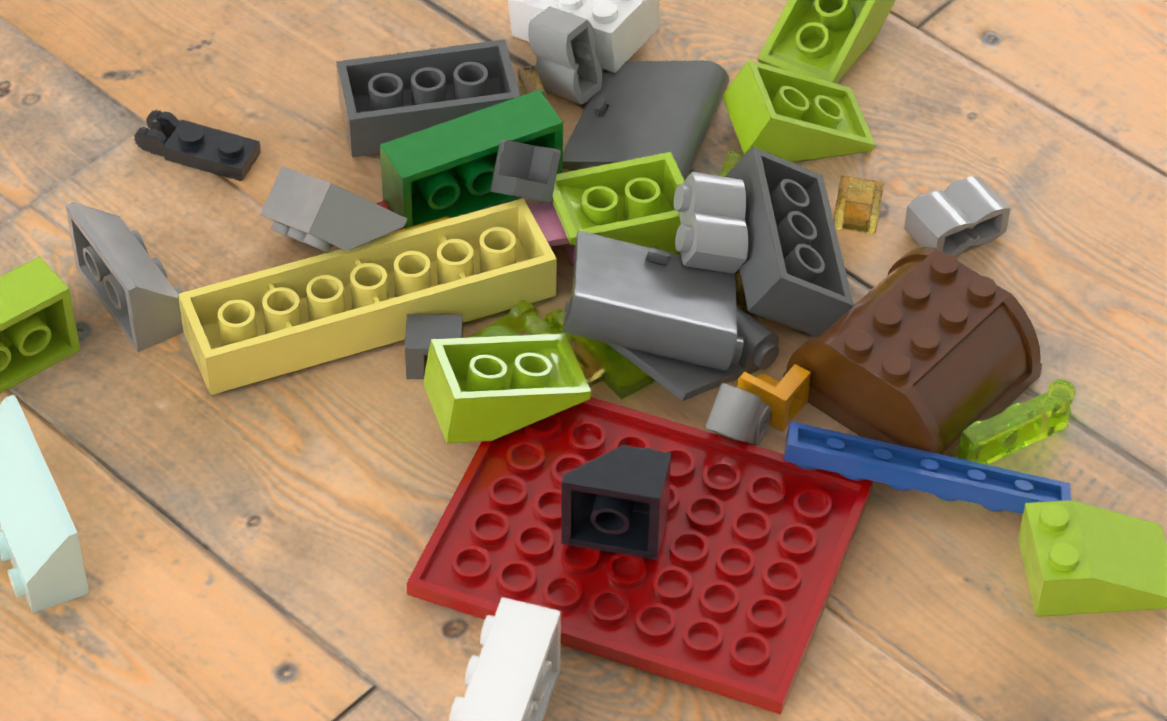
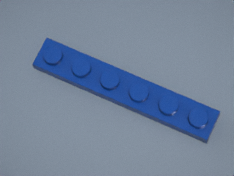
[784,421,1071,514]

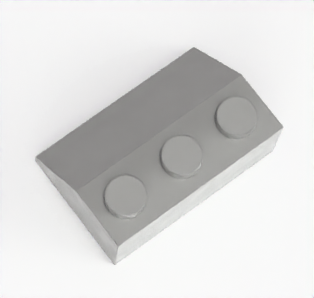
[260,167,407,253]
[66,202,183,352]

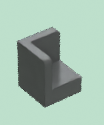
[490,140,561,203]
[405,314,463,380]

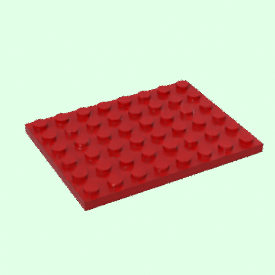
[406,397,873,714]

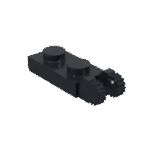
[133,109,261,181]

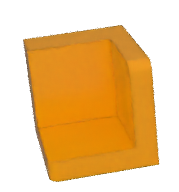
[737,364,811,431]

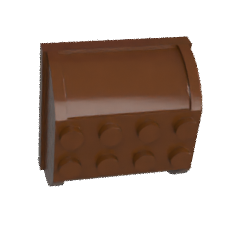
[783,247,1042,458]

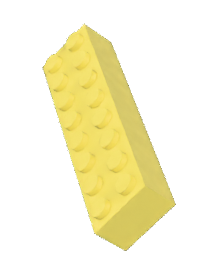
[178,198,557,395]

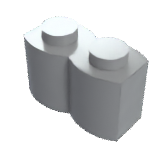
[528,6,602,105]
[674,172,748,274]
[904,177,1010,256]

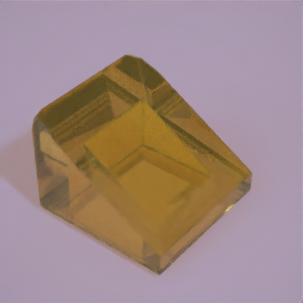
[834,175,884,234]

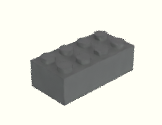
[336,39,521,157]
[725,147,854,337]

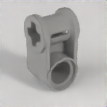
[705,383,772,446]

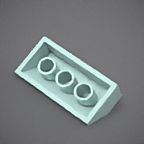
[0,394,89,613]

